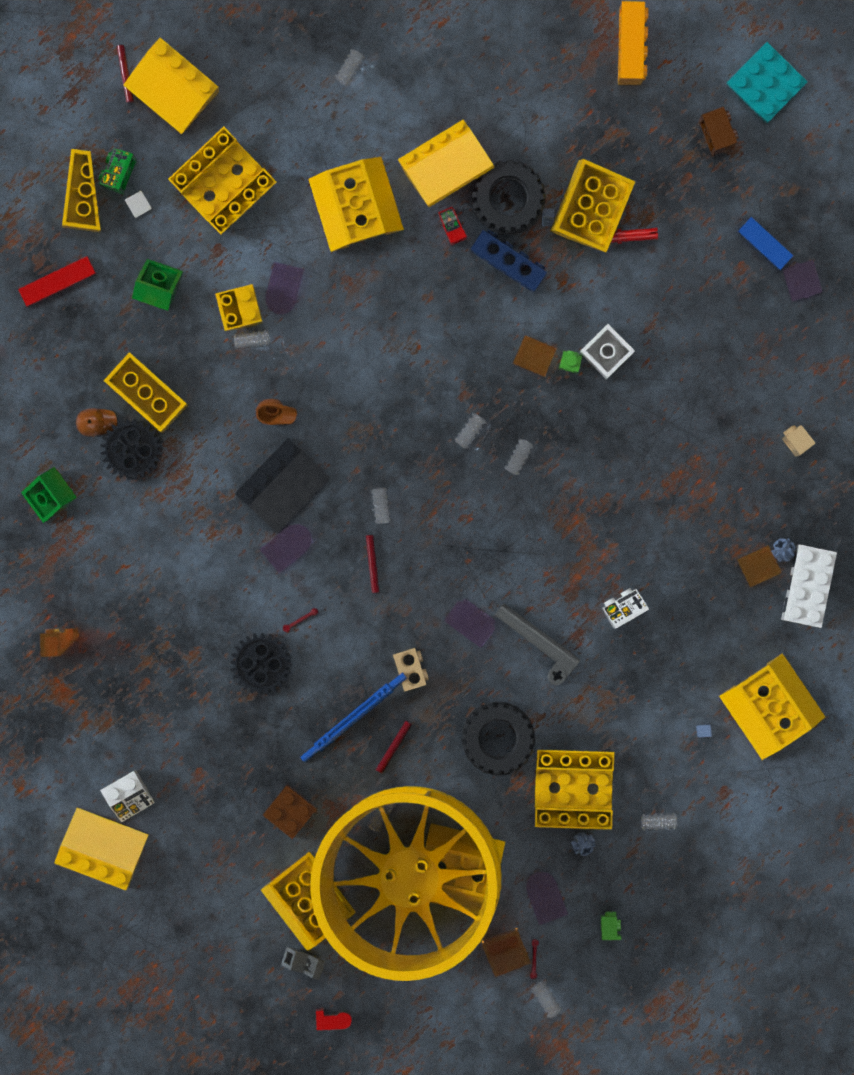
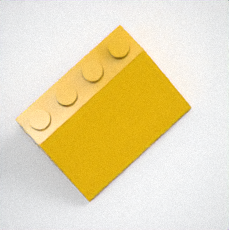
[123,38,219,135]
[398,120,494,207]
[550,159,635,253]
[54,807,149,890]
[261,851,356,951]

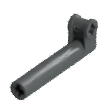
[495,603,581,685]

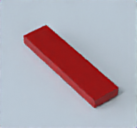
[18,256,96,307]

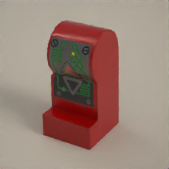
[438,207,467,246]
[316,1008,352,1030]

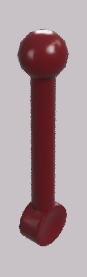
[283,608,318,632]
[530,939,539,979]

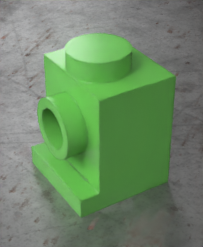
[559,350,582,374]
[601,911,621,940]

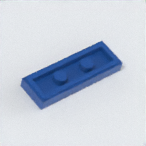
[738,217,793,270]

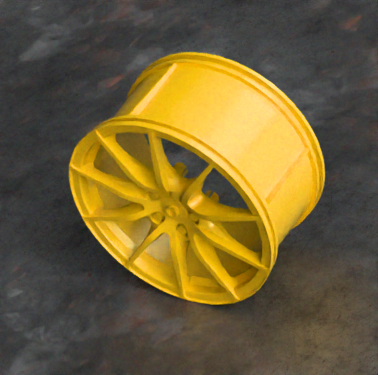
[310,786,502,981]

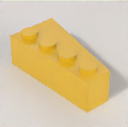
[62,149,100,232]

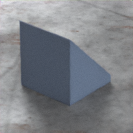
[542,208,554,226]
[696,724,712,738]

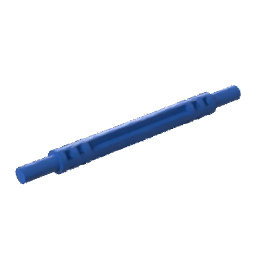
[301,672,407,763]

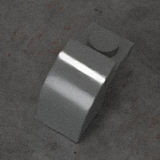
[281,947,325,980]

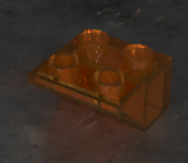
[40,628,83,657]
[481,927,531,977]

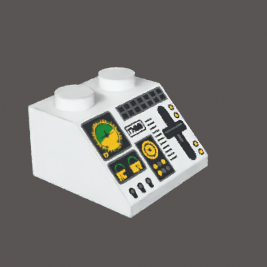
[602,588,649,629]
[100,770,155,822]

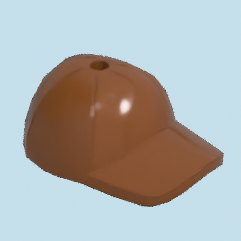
[255,398,297,425]
[76,408,117,437]

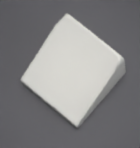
[125,191,152,218]

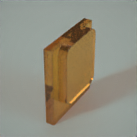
[513,335,556,377]
[737,545,782,588]

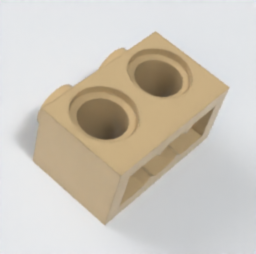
[782,425,815,457]
[393,648,429,692]

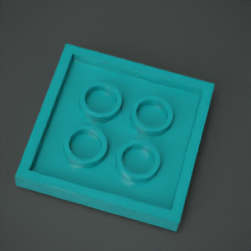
[726,42,808,123]

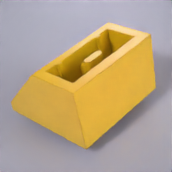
[215,284,263,331]

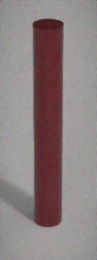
[116,45,134,103]
[366,535,379,593]
[376,721,412,774]

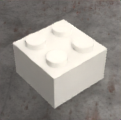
[579,324,635,380]

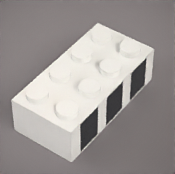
[781,545,837,628]

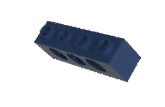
[470,230,547,293]

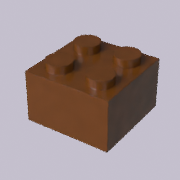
[699,106,739,156]
[263,784,318,839]

